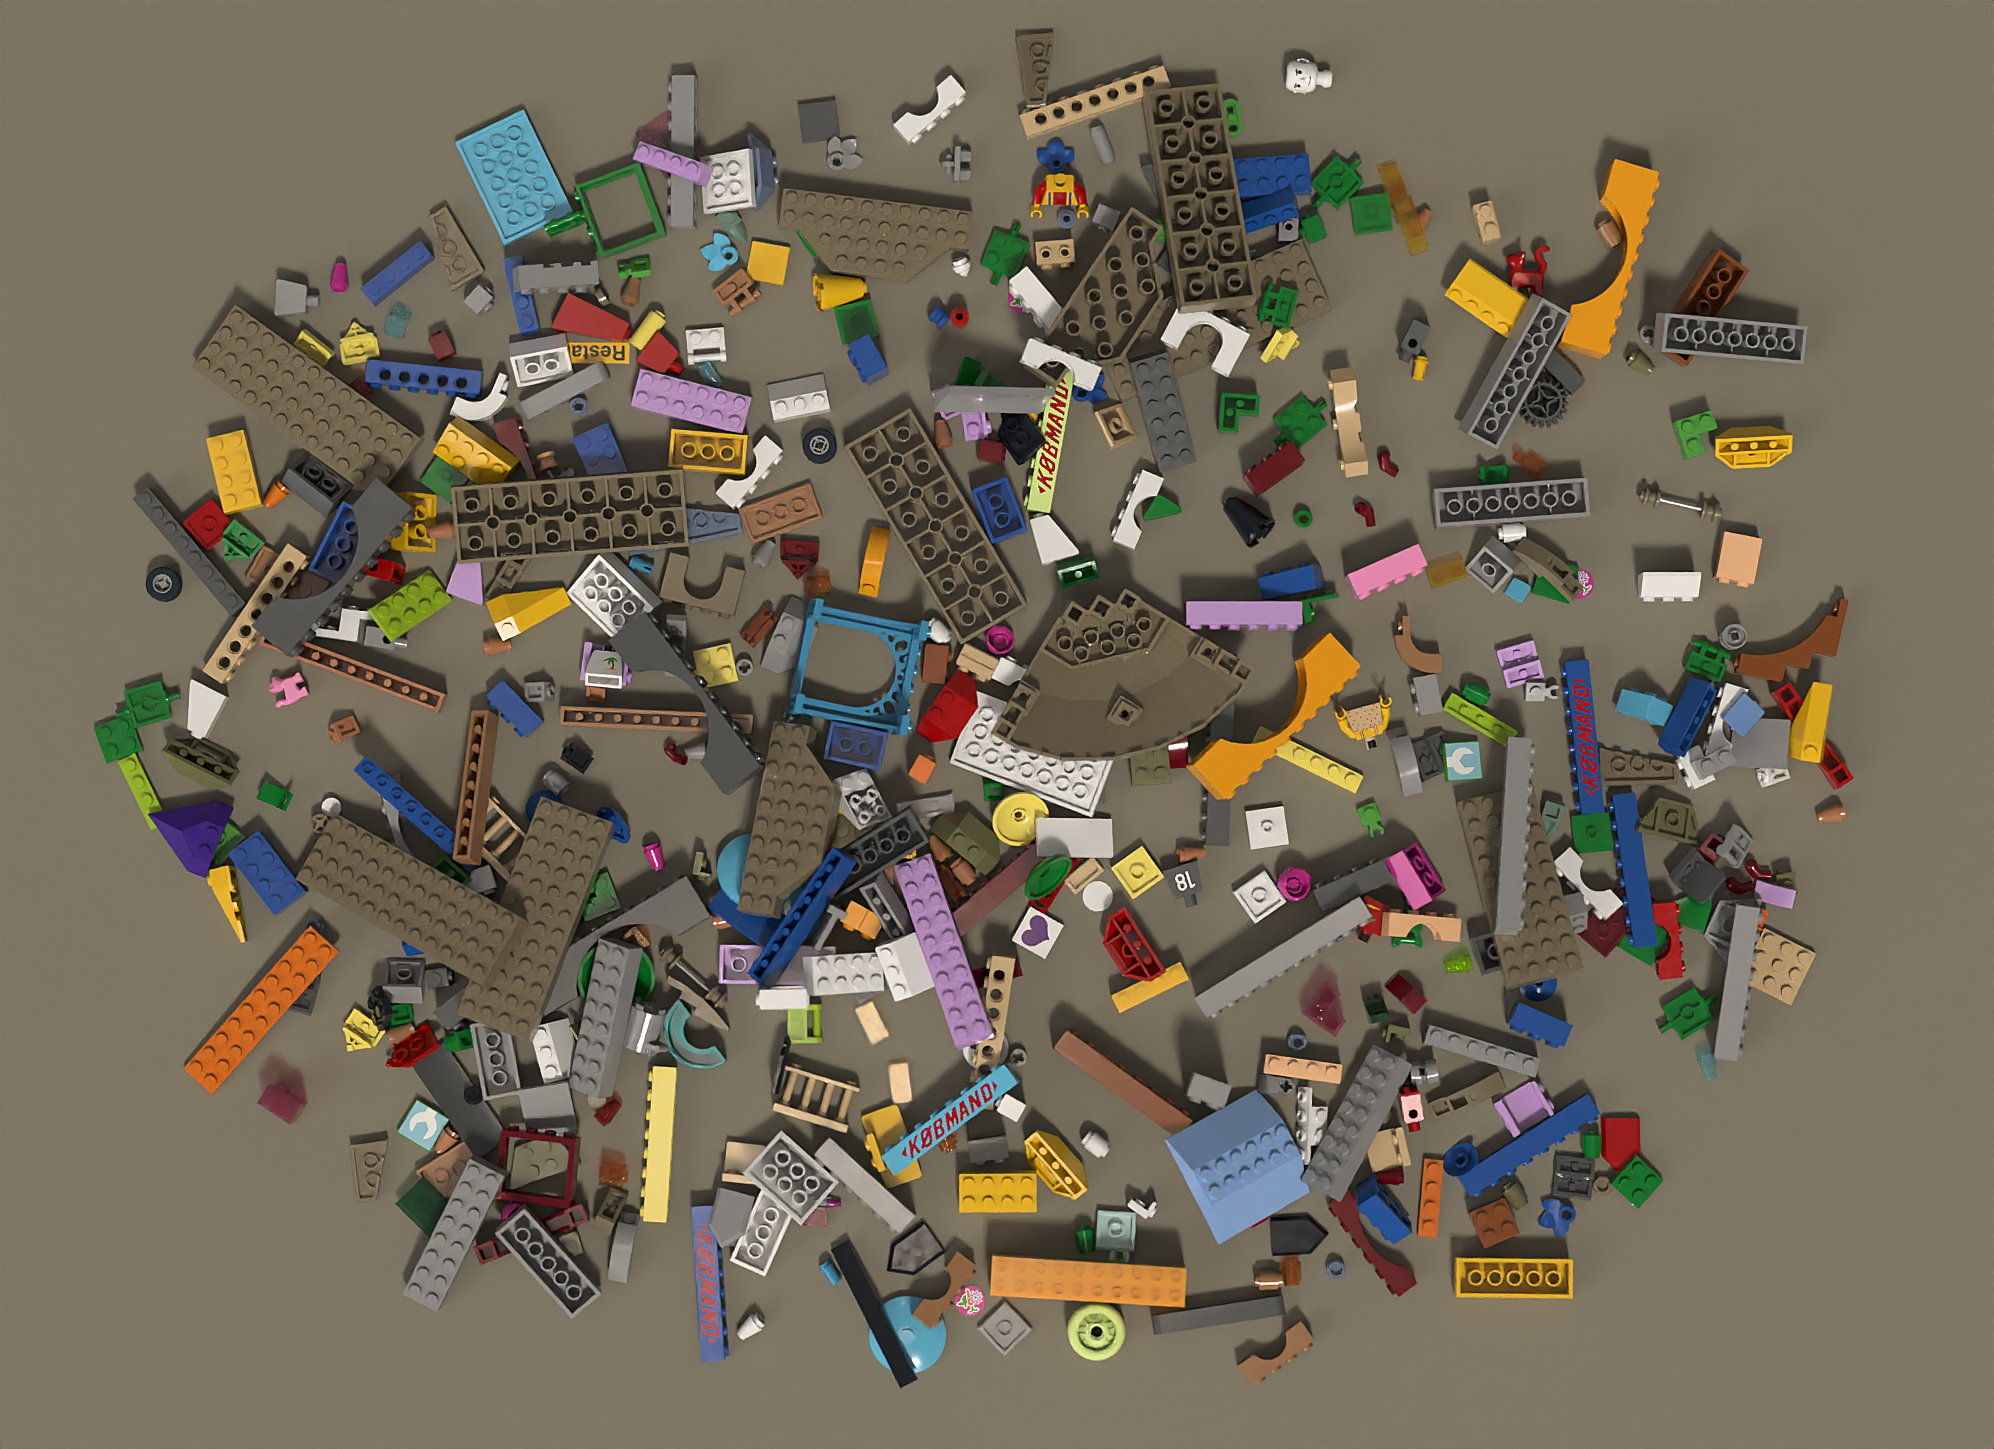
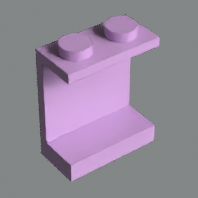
[1493,1080,1554,1137]

